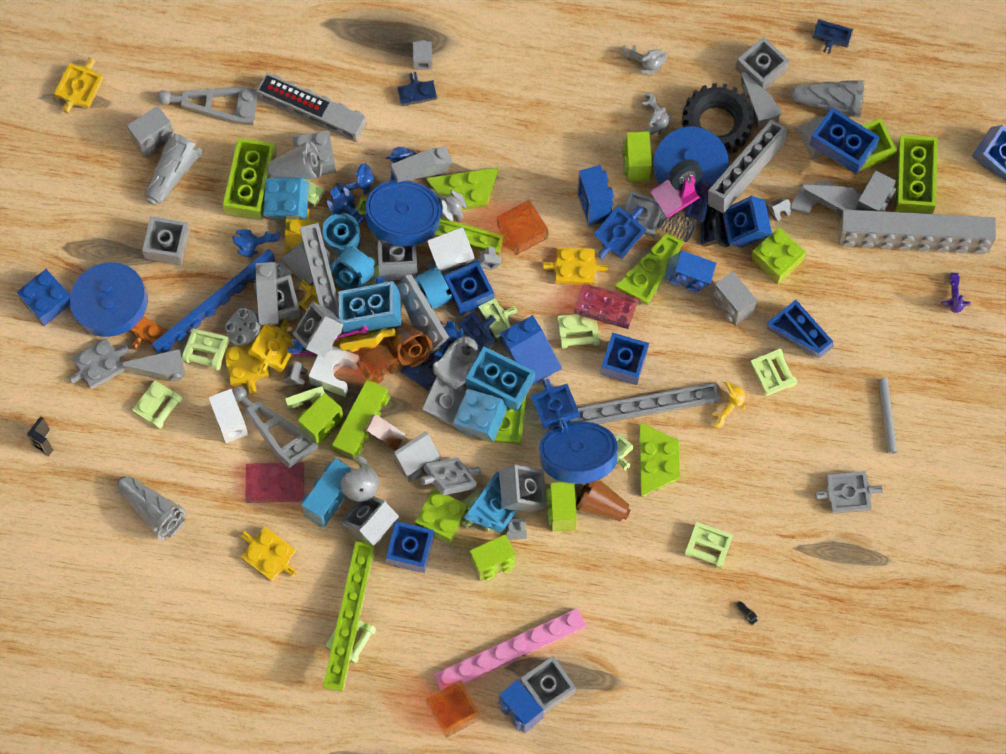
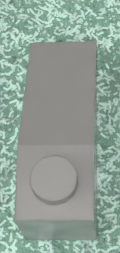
[740,72,781,129]
[390,146,453,182]
[799,184,861,215]
[256,262,279,325]
[123,349,186,381]

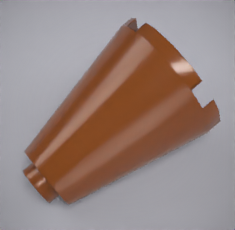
[387,320,433,367]
[576,479,631,522]

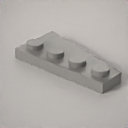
[397,274,449,358]

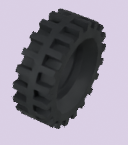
[681,83,754,153]

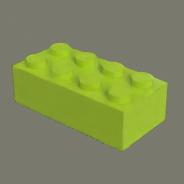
[895,135,938,214]
[223,138,277,220]

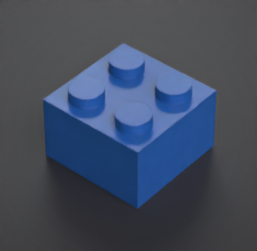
[723,196,772,248]
[664,250,716,293]
[444,261,494,316]
[17,269,71,326]
[601,332,649,385]
[386,521,434,573]
[499,679,544,733]

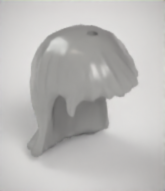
[433,336,480,388]
[340,456,379,502]

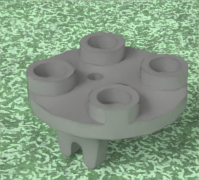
[225,308,260,346]

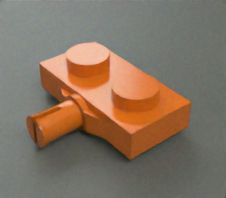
[129,316,168,350]

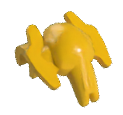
[711,381,745,428]

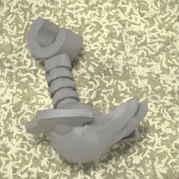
[622,45,667,75]
[642,93,672,135]
[430,188,467,222]

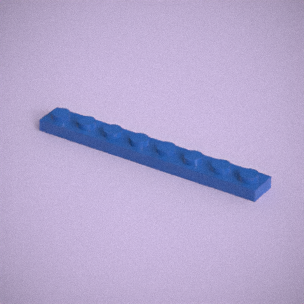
[152,249,275,354]

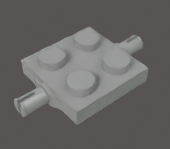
[69,339,130,389]
[420,458,481,496]
[815,471,883,514]

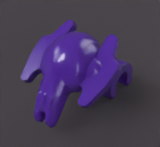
[941,272,971,313]

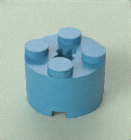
[322,213,361,256]
[330,246,375,290]
[414,266,453,310]

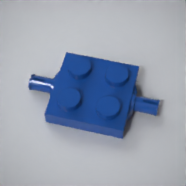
[594,205,647,259]
[531,379,580,433]

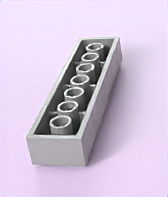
[838,210,996,254]

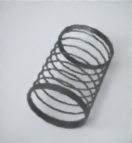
[657,212,697,242]

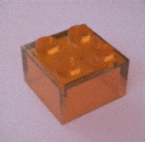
[497,200,549,255]
[426,680,481,739]

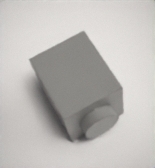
[413,40,432,70]

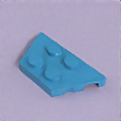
[463,471,516,533]

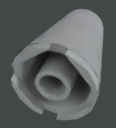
[267,142,322,179]

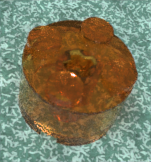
[356,342,400,384]

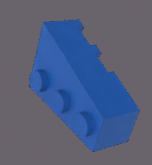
[766,299,833,359]

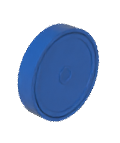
[654,127,729,185]
[365,180,441,246]
[70,262,148,337]
[539,421,618,484]

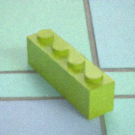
[332,379,390,460]

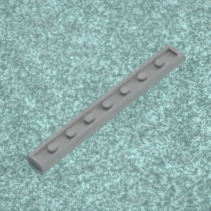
[567,382,720,424]

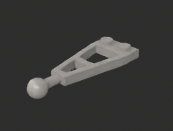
[157,87,258,126]
[232,387,318,468]

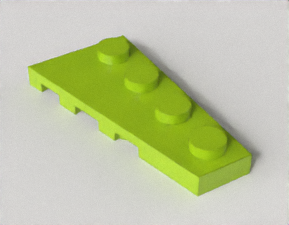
[615,233,684,305]

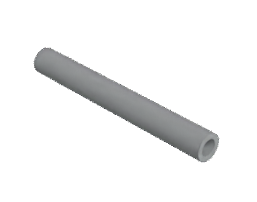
[878,378,897,454]

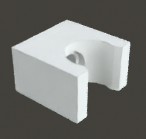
[428,227,476,274]
[309,346,360,397]
[208,389,248,443]

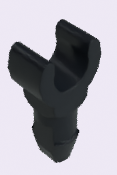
[736,601,758,625]

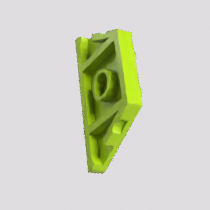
[427,167,498,210]
[640,423,680,497]

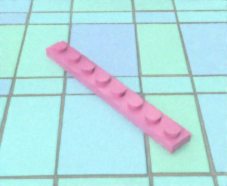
[434,608,586,694]

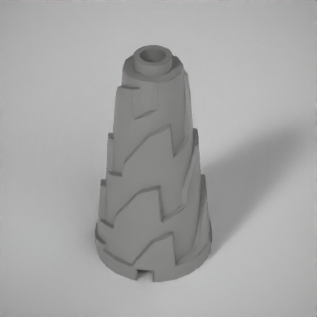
[791,80,864,117]
[145,132,203,205]
[117,476,187,541]

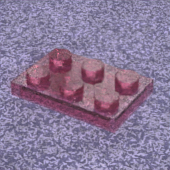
[574,283,638,329]
[246,462,305,503]

